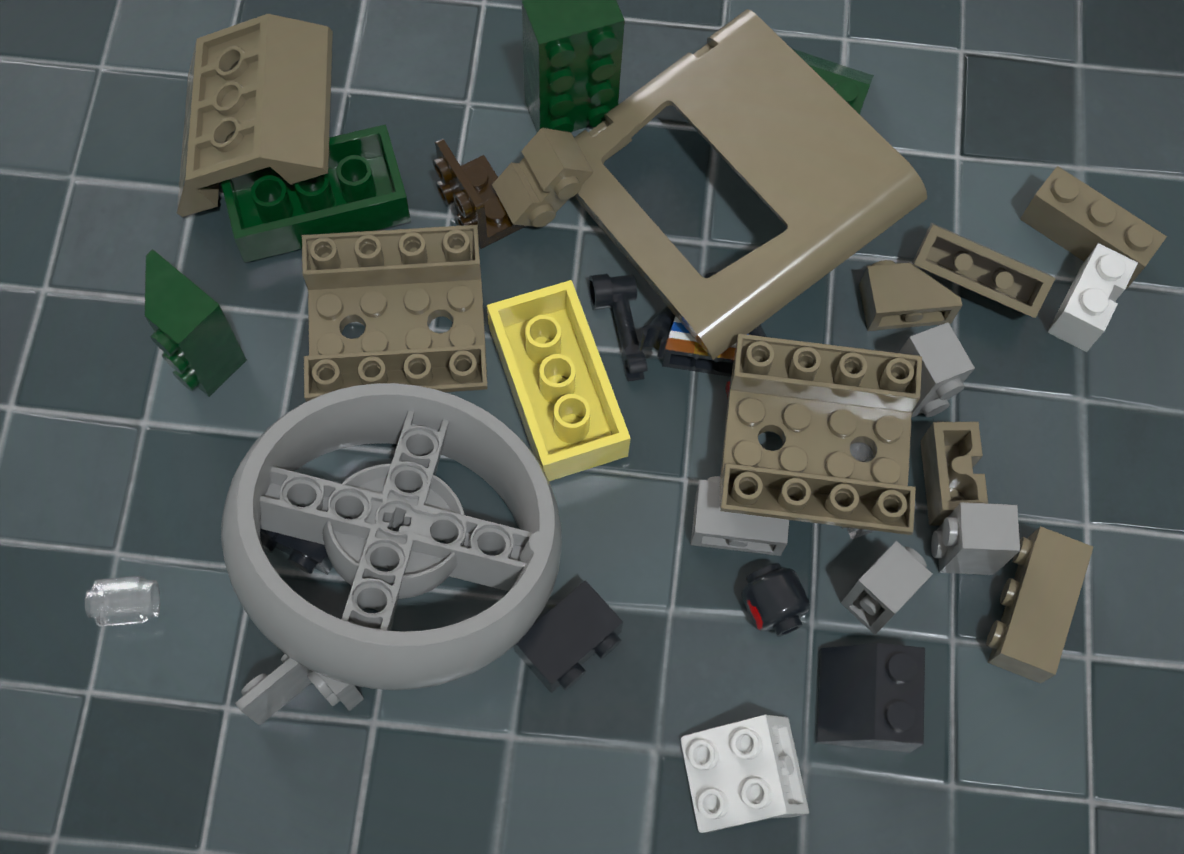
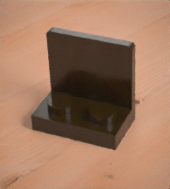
[433,139,525,249]

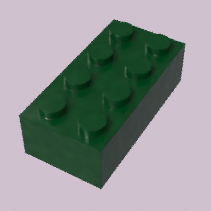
[522,0,625,133]
[221,124,411,263]

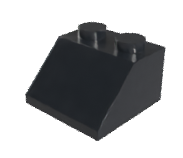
[816,643,925,753]

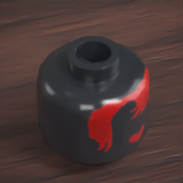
[741,563,810,637]

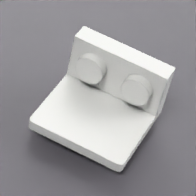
[681,715,809,833]

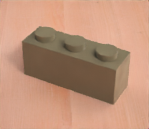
[1020,166,1167,289]
[913,223,1056,318]
[986,526,1093,684]

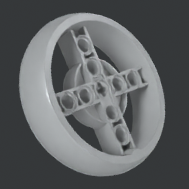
[221,383,562,690]

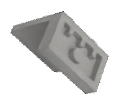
[235,654,364,725]

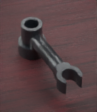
[588,273,648,381]

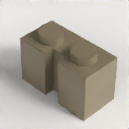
[492,128,593,227]
[920,422,988,526]

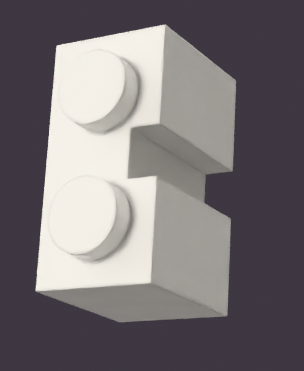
[1048,243,1138,352]

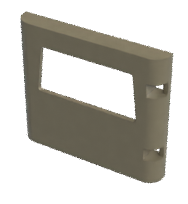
[574,9,927,360]

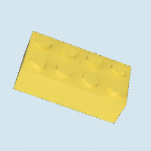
[487,280,631,481]

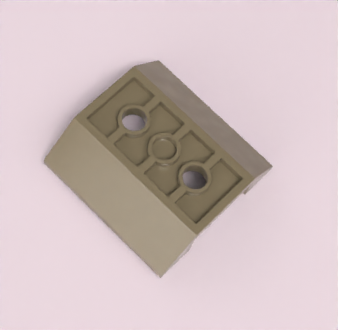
[177,14,333,217]
[302,225,488,401]
[720,334,922,535]

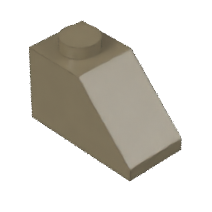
[859,260,962,331]

